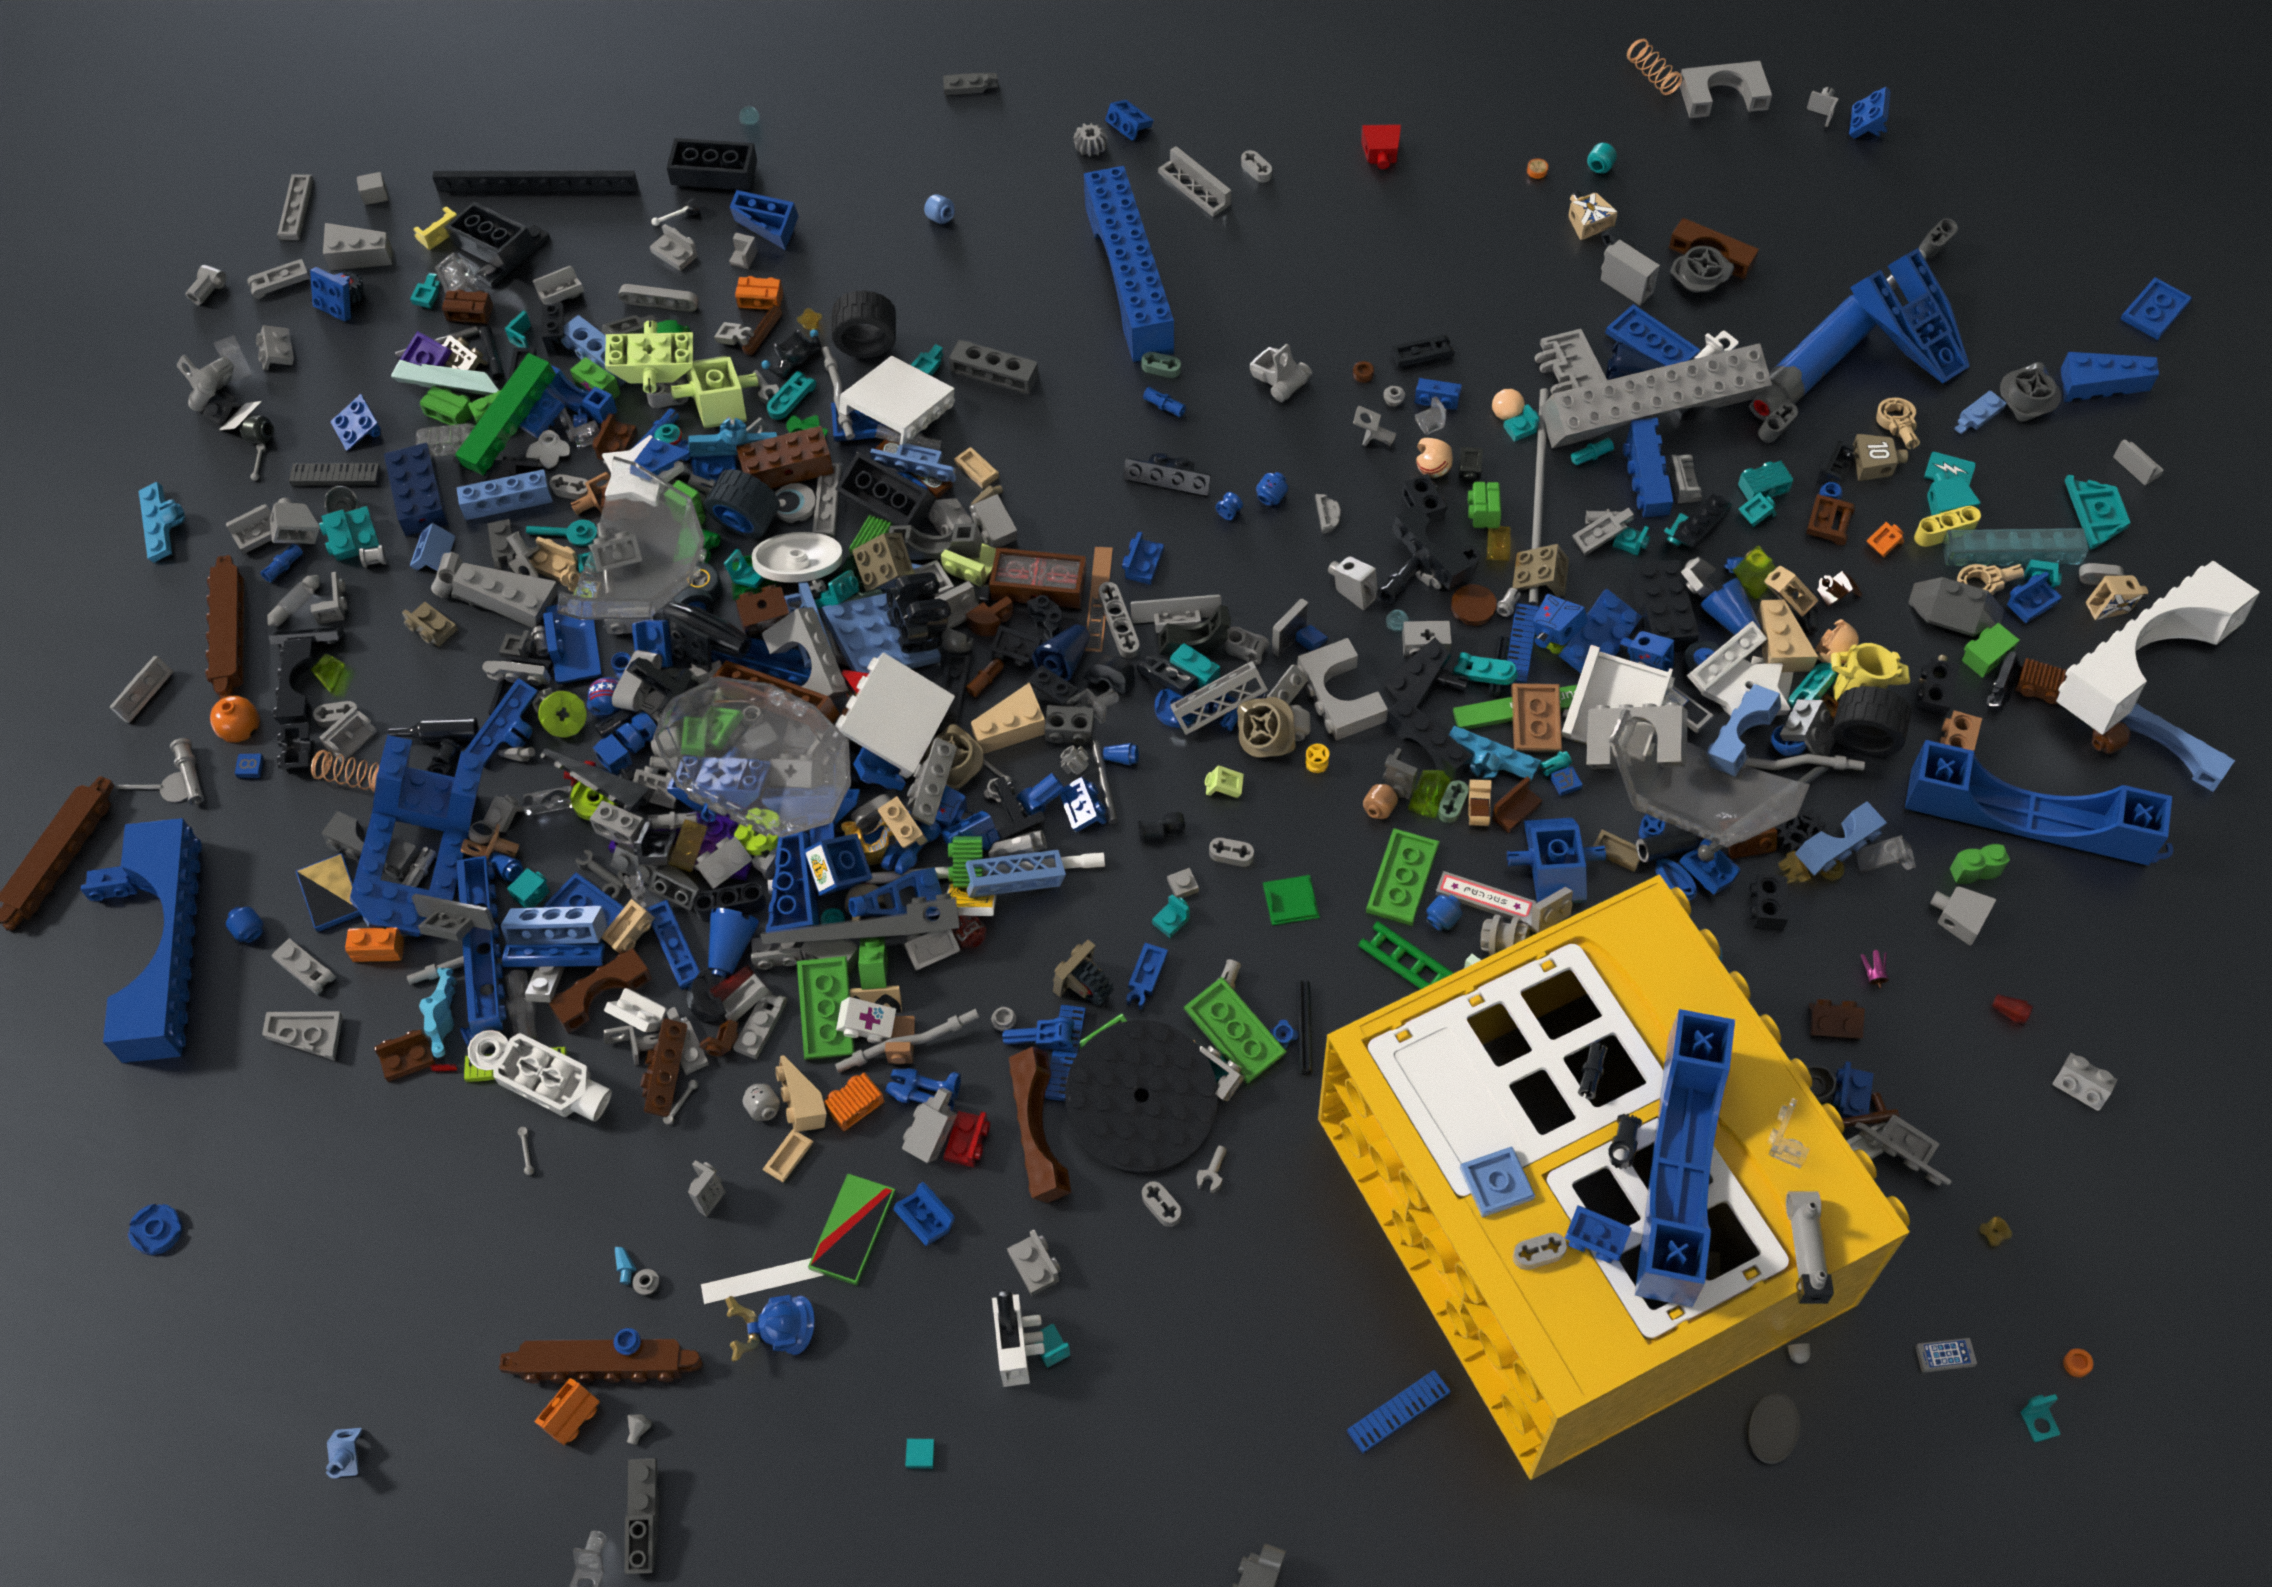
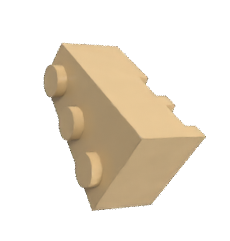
[1756,600,1818,672]
[971,682,1045,754]

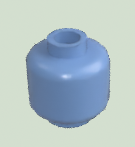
[924,194,955,224]

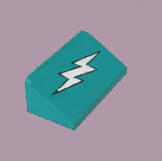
[1924,452,1976,486]

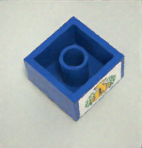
[804,833,873,896]

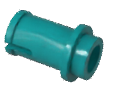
[1540,751,1572,776]

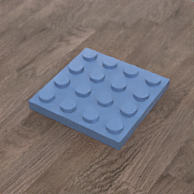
[821,593,942,673]

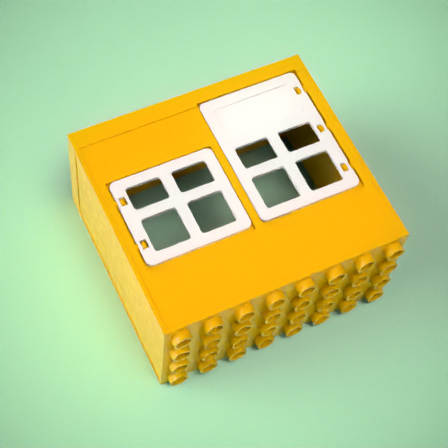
[1318,874,1910,1481]

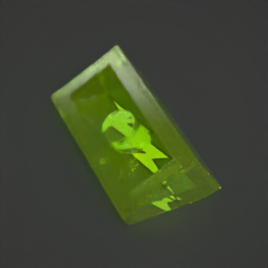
[1408,770,1450,818]

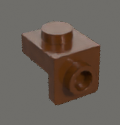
[699,1019,738,1056]

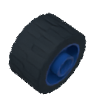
[704,469,780,539]

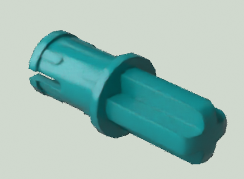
[1571,438,1614,465]

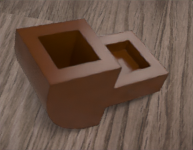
[965,596,1014,636]

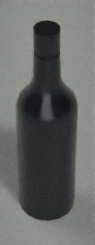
[388,717,479,743]
[1636,828,1723,862]

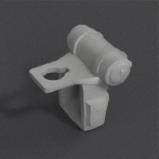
[1250,344,1312,403]
[177,355,234,412]

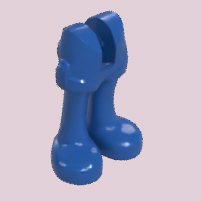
[881,810,941,876]
[885,1068,961,1112]

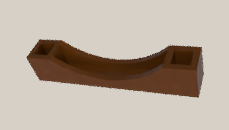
[1009,1046,1072,1203]

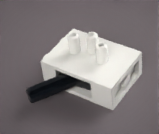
[992,1289,1045,1387]

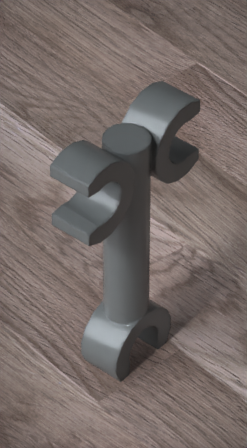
[575,849,637,901]

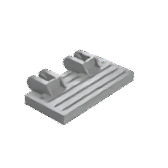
[1534,329,1607,394]

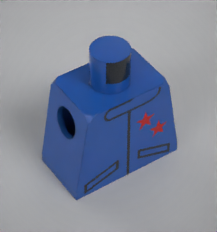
[1533,594,1588,648]
[1619,631,1674,672]
[920,785,975,832]

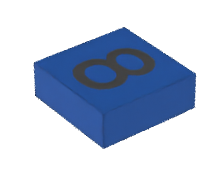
[235,754,264,778]

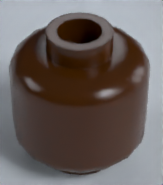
[2092,722,2130,754]

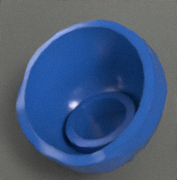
[1771,724,1807,757]

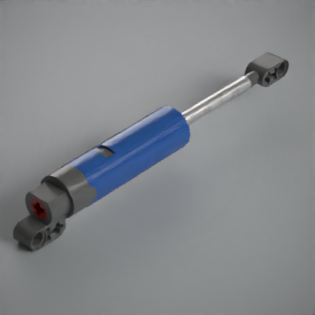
[1749,218,1958,443]

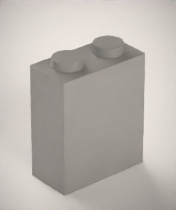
[1600,239,1660,306]

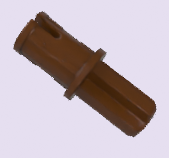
[965,658,1004,698]

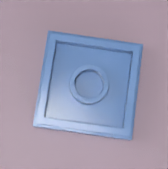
[1460,1146,1535,1218]

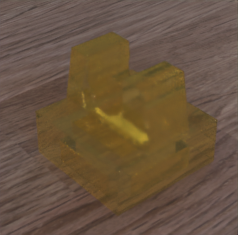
[1778,850,1811,883]

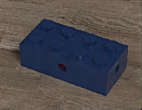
[384,442,449,536]

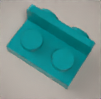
[814,570,859,609]

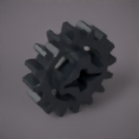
[1775,807,1829,855]

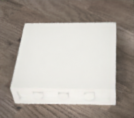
[839,356,955,445]
[1562,645,1675,762]
[834,653,955,779]

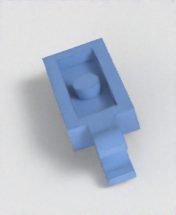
[1954,391,2007,434]

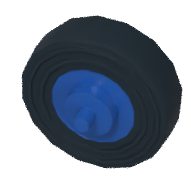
[674,587,714,614]
[1683,640,1720,674]

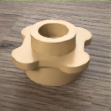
[560,565,584,592]

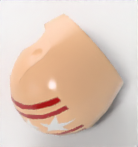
[1416,438,1453,479]

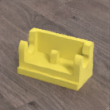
[413,207,457,250]

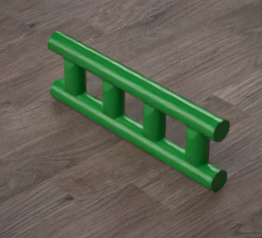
[1358,921,1454,989]

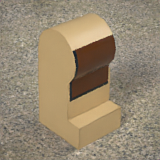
[1468,780,1491,826]

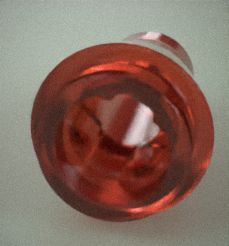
[1992,994,2033,1024]

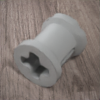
[359,545,387,568]

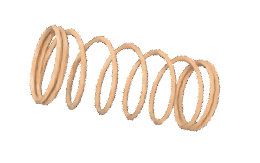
[1627,38,1682,95]
[311,750,380,793]

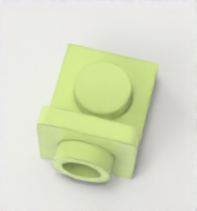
[1205,765,1244,798]

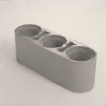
[612,650,662,711]

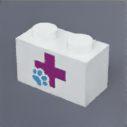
[836,997,896,1044]

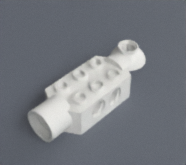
[468,1030,612,1122]

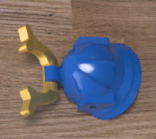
[725,1295,814,1362]

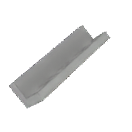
[1158,146,1231,217]
[1170,661,1268,735]

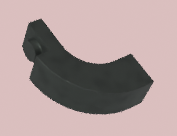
[1158,605,1231,656]

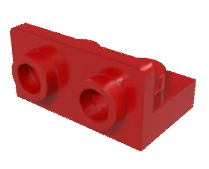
[944,1111,991,1168]

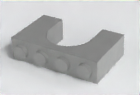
[1679,61,1772,118]
[762,607,849,701]
[1297,638,1388,741]
[1586,702,1688,769]

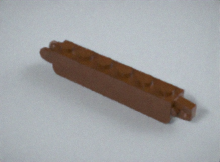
[205,555,244,700]
[0,776,114,931]
[499,1339,703,1384]

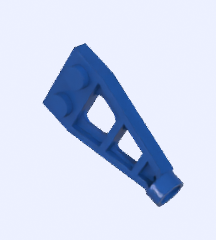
[848,867,942,918]

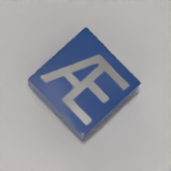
[1550,766,1582,796]

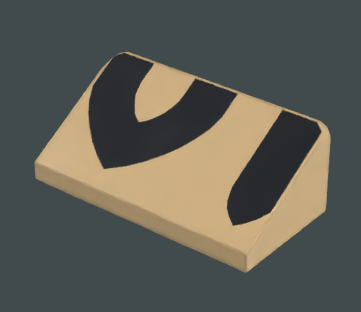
[850,985,902,1013]

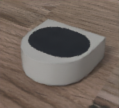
[468,820,494,844]

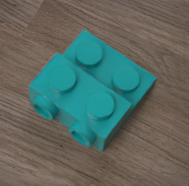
[319,506,380,561]

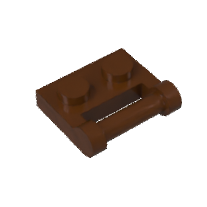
[1806,494,1855,545]

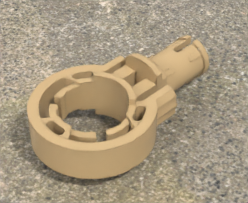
[1876,398,1920,449]
[1957,564,2024,596]

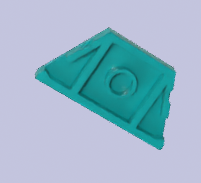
[2064,475,2131,550]

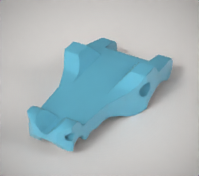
[419,968,457,1058]

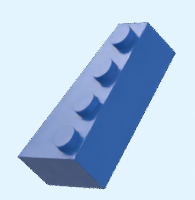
[1623,418,1673,518]

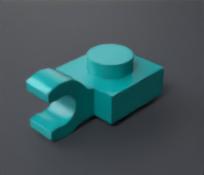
[410,273,441,308]

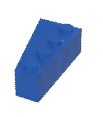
[2061,352,2159,402]
[766,830,820,932]

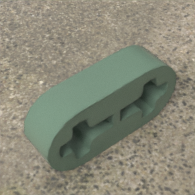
[1141,352,1181,378]
[1438,780,1469,823]

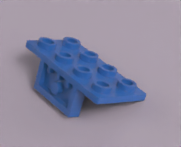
[543,599,602,685]

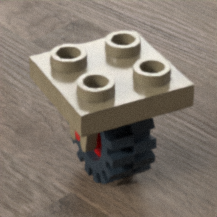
[1053,940,1114,1005]

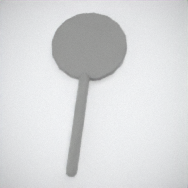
[116,772,188,803]

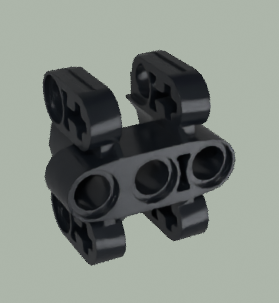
[886,572,951,653]

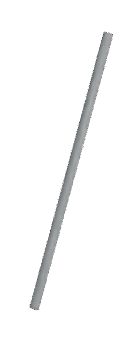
[1529,388,1549,606]

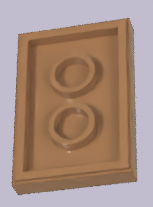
[1511,683,1562,753]

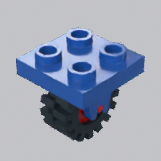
[310,267,364,322]

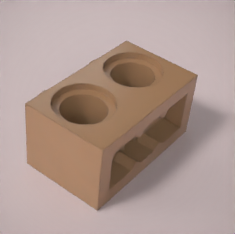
[1939,710,1982,751]

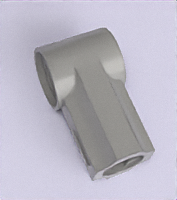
[185,265,226,306]
[431,552,462,598]

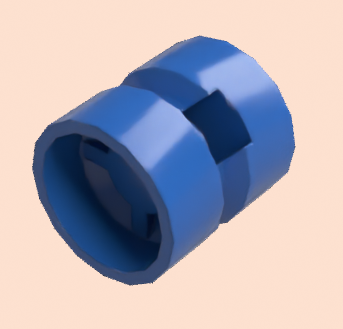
[616,711,659,754]

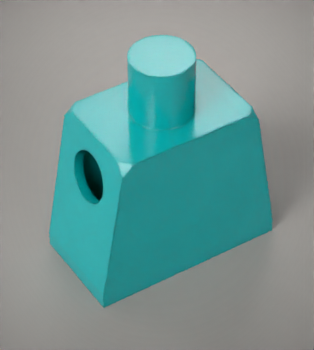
[1927,471,1980,516]

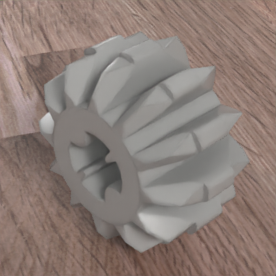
[1074,122,1108,157]

